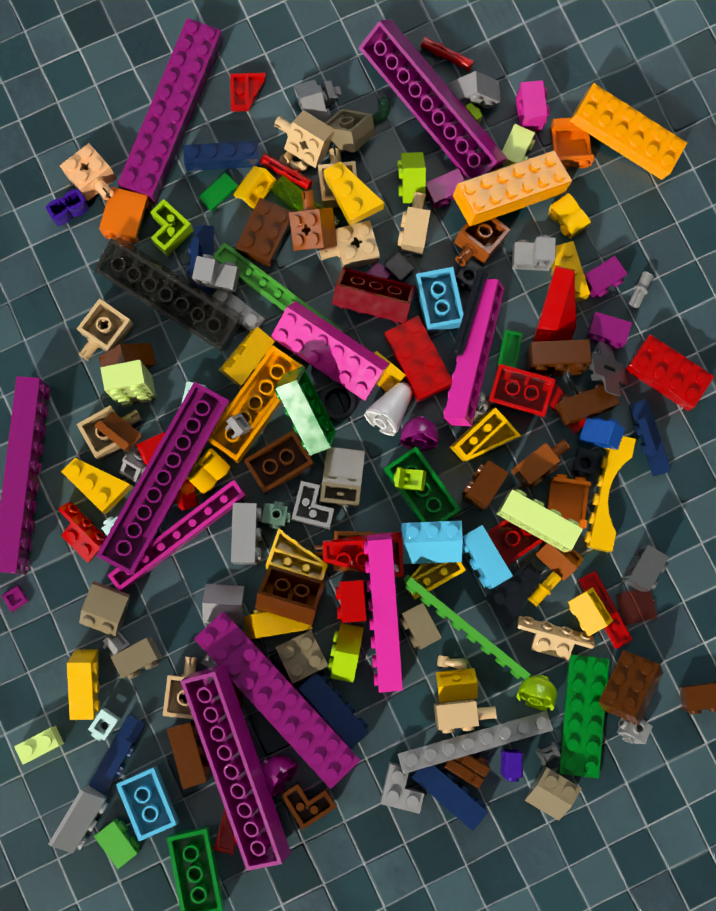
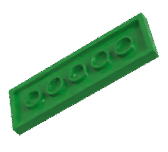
[558,654,609,778]

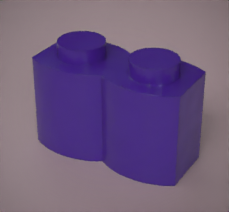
[45,189,89,226]
[500,749,523,782]

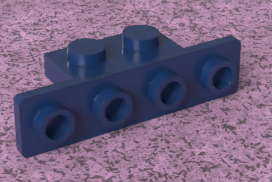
[187,225,214,299]
[629,399,671,477]
[89,715,145,794]

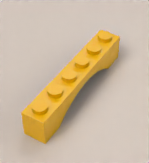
[584,436,636,552]

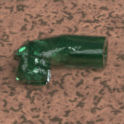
[372,97,391,124]

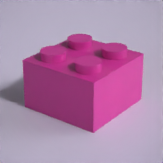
[516,80,550,132]

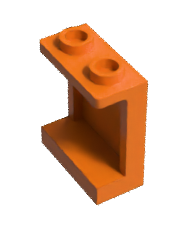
[550,118,594,169]
[99,187,150,244]
[547,474,591,529]

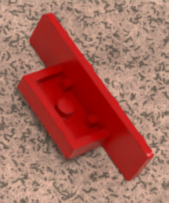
[58,502,106,563]

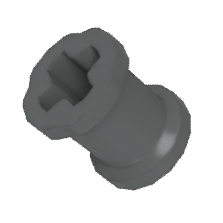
[536,741,561,766]

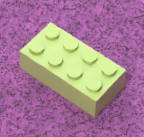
[100,360,156,407]
[496,489,583,553]

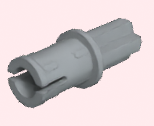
[629,271,654,309]

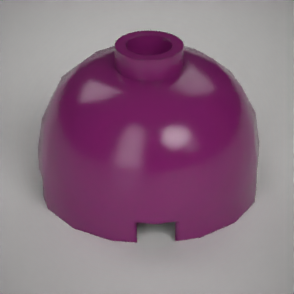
[400,416,439,451]
[261,755,298,797]

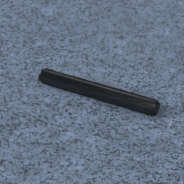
[452,268,488,356]

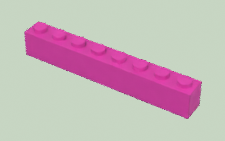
[444,279,505,426]
[107,480,247,592]
[363,533,403,693]

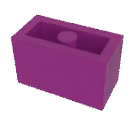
[425,168,465,209]
[584,256,627,298]
[586,312,632,349]

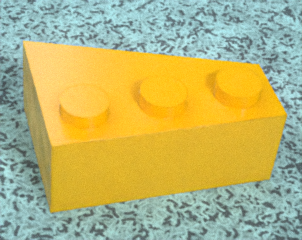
[551,241,590,303]
[219,326,275,386]
[404,562,466,600]
[243,610,313,639]
[67,649,100,720]

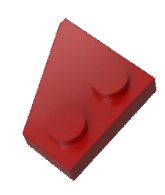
[230,73,266,112]

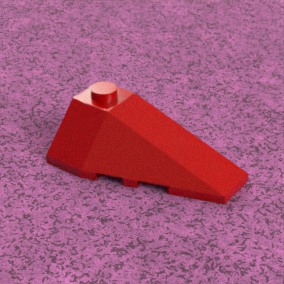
[534,265,576,342]
[136,432,198,511]
[323,532,404,577]

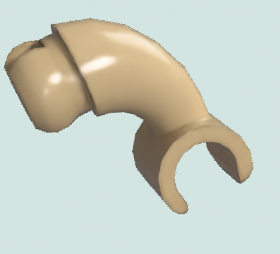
[279,151,308,172]
[437,655,468,670]

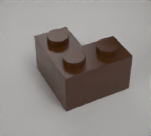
[99,343,156,371]
[281,781,337,830]

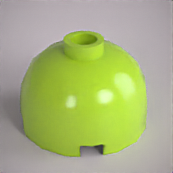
[516,674,557,711]

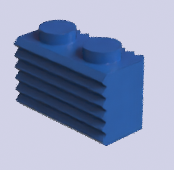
[579,417,625,450]

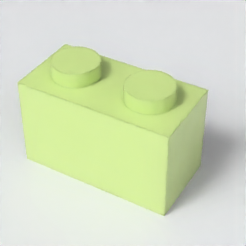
[502,124,536,167]
[14,726,64,764]

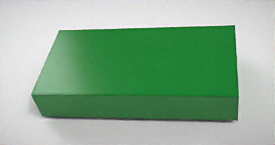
[198,173,238,212]
[497,329,523,368]

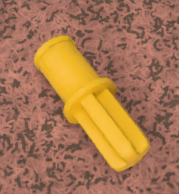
[528,572,561,607]

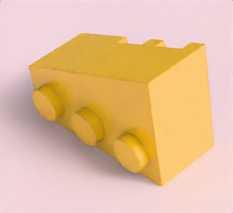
[323,162,384,226]
[450,407,521,461]
[61,458,133,514]
[266,528,328,581]

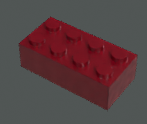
[332,267,416,324]

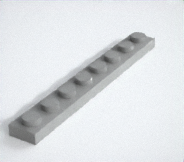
[397,711,553,774]

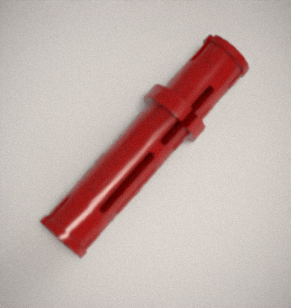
[420,36,474,71]
[260,153,313,191]

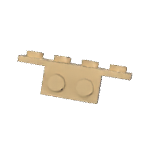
[517,616,595,660]

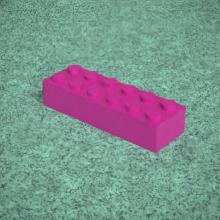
[271,301,390,401]

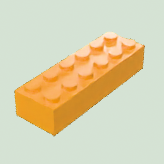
[569,83,687,180]
[453,151,572,226]
[208,346,302,464]

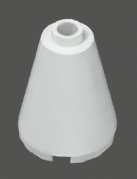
[364,382,413,436]

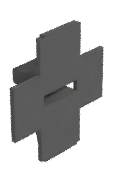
[589,342,628,397]

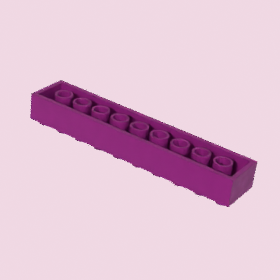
[118,18,223,204]
[359,19,508,180]
[0,376,51,575]
[96,381,229,575]
[194,611,360,789]
[180,664,291,871]

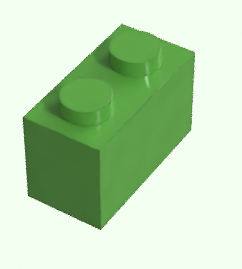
[94,818,141,869]

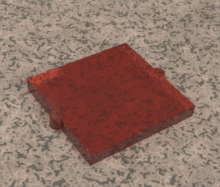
[616,590,657,626]

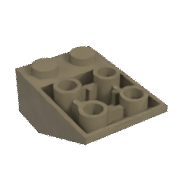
[320,447,365,508]

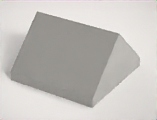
[202,584,245,625]

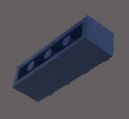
[183,141,260,171]
[299,672,369,748]
[410,764,488,831]

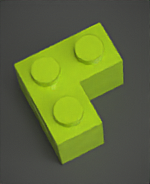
[397,152,426,203]
[151,199,193,257]
[328,623,364,682]

